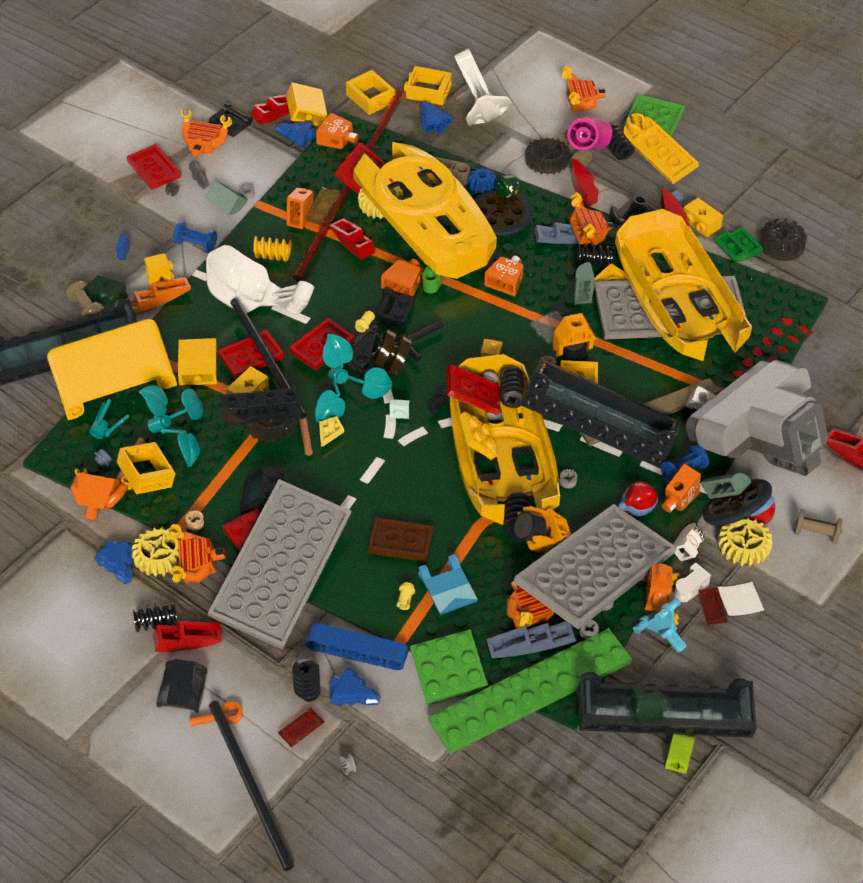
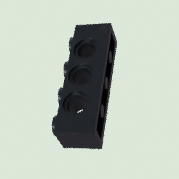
[222,387,302,424]

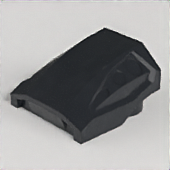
[156,659,208,713]

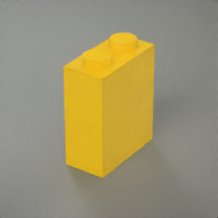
[286,83,327,127]
[178,338,217,385]

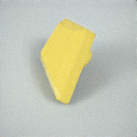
[319,416,344,447]

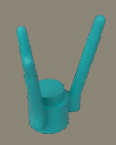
[89,399,129,439]

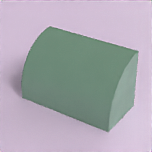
[205,181,247,214]
[573,262,595,305]
[701,473,751,499]

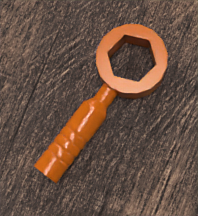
[189,701,243,727]

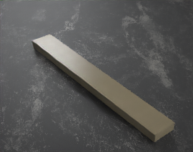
[580,378,720,446]

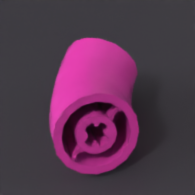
[567,117,612,151]

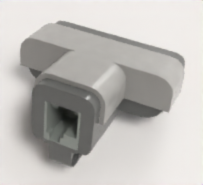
[686,360,827,476]

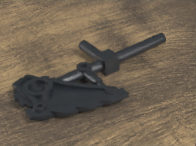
[348,321,444,377]

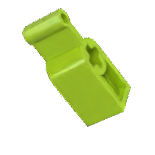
[665,716,695,774]

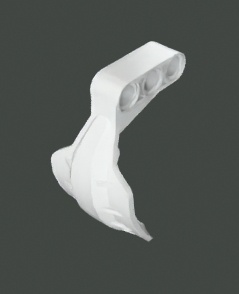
[454,48,513,127]
[206,245,314,314]

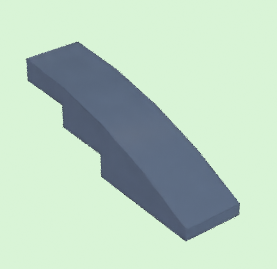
[534,222,609,244]
[487,621,576,658]

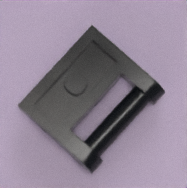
[209,103,253,137]
[374,289,415,327]

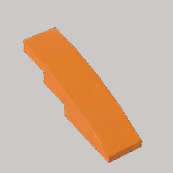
[130,277,191,314]

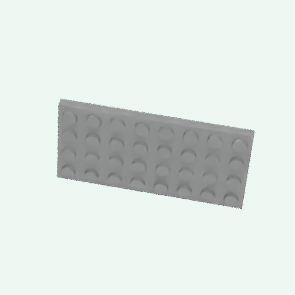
[594,276,746,340]
[208,479,352,650]
[514,504,677,629]

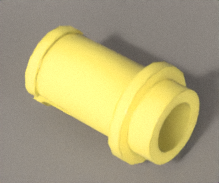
[355,311,375,333]
[397,582,415,610]

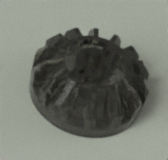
[758,218,807,261]

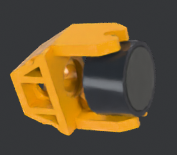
[553,313,596,361]
[513,506,571,553]

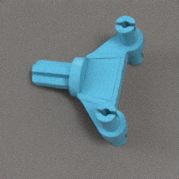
[633,598,686,652]

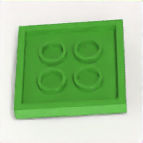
[623,94,685,137]
[410,629,488,705]

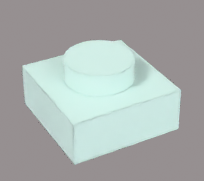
[390,399,409,419]

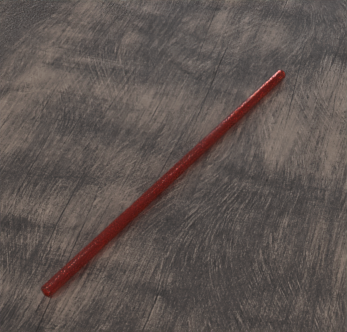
[293,89,404,281]

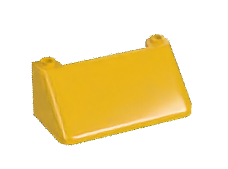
[47,319,177,421]

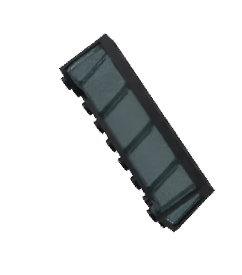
[0,298,137,386]
[520,358,681,469]
[576,672,757,738]

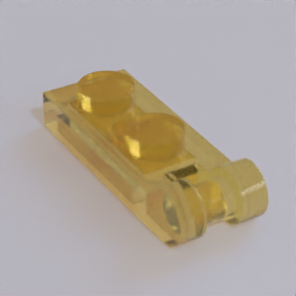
[306,187,340,225]

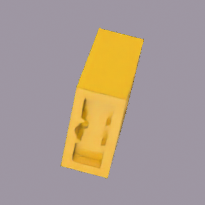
[404,66,452,105]
[346,70,395,115]
[117,442,176,494]

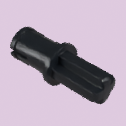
[428,386,450,414]

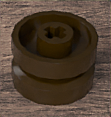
[372,328,412,376]

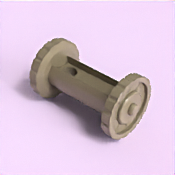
[557,129,592,167]
[66,281,105,317]
[795,509,843,544]

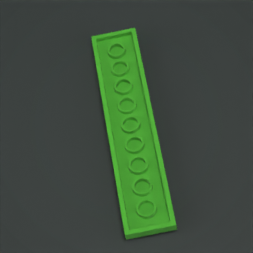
[428,628,632,754]

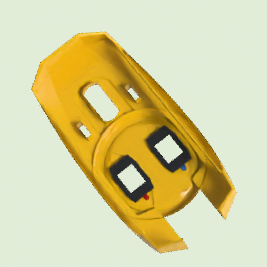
[354,142,497,279]
[615,209,752,361]
[449,354,560,525]

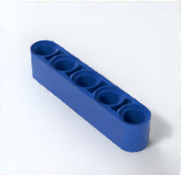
[305,623,409,670]

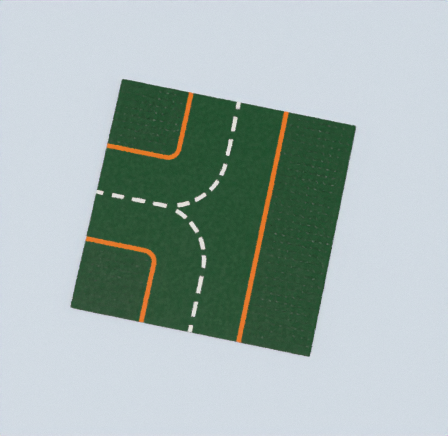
[23,112,828,730]

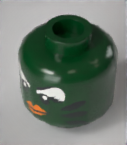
[495,174,522,198]

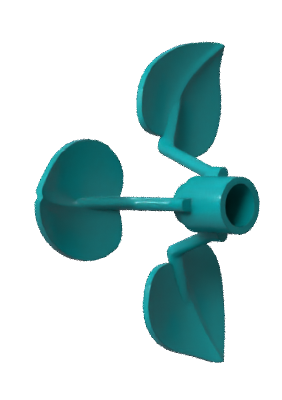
[315,334,392,422]
[139,385,203,467]

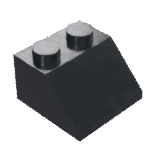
[240,467,285,512]

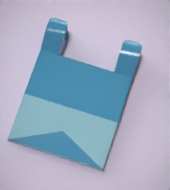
[418,554,478,615]

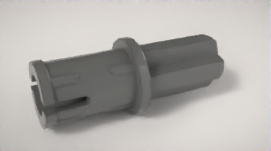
[189,161,209,189]

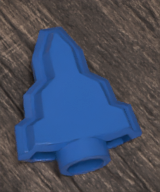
[420,101,453,133]
[275,121,316,147]
[94,540,134,584]
[329,668,381,706]

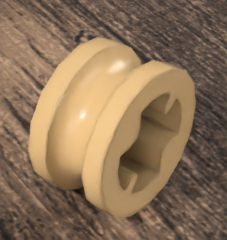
[185,511,204,531]

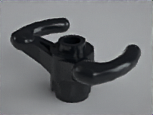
[610,195,656,227]

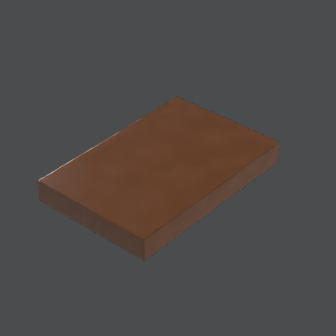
[368,518,434,562]

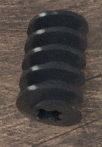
[607,124,635,160]
[577,244,614,267]
[500,367,524,408]
[503,492,531,537]
[133,601,177,632]
[292,659,321,702]

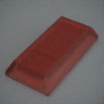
[698,588,728,625]
[278,708,325,748]

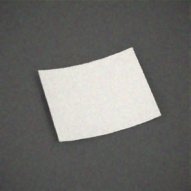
[717,582,764,616]

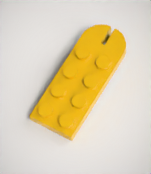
[623,113,699,185]

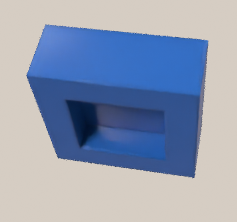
[116,235,130,260]

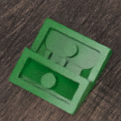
[713,226,763,262]

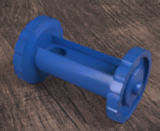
[173,221,217,253]
[661,444,709,483]

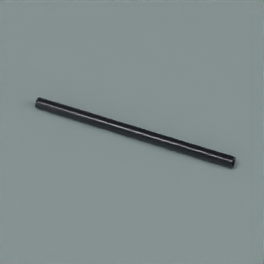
[230,298,307,419]
[209,700,294,871]

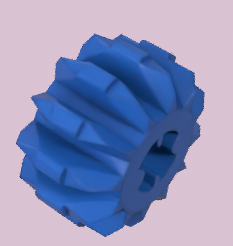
[468,167,497,194]

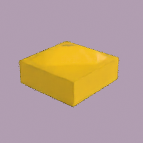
[481,339,502,357]

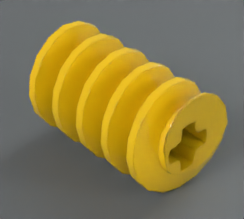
[253,236,291,261]

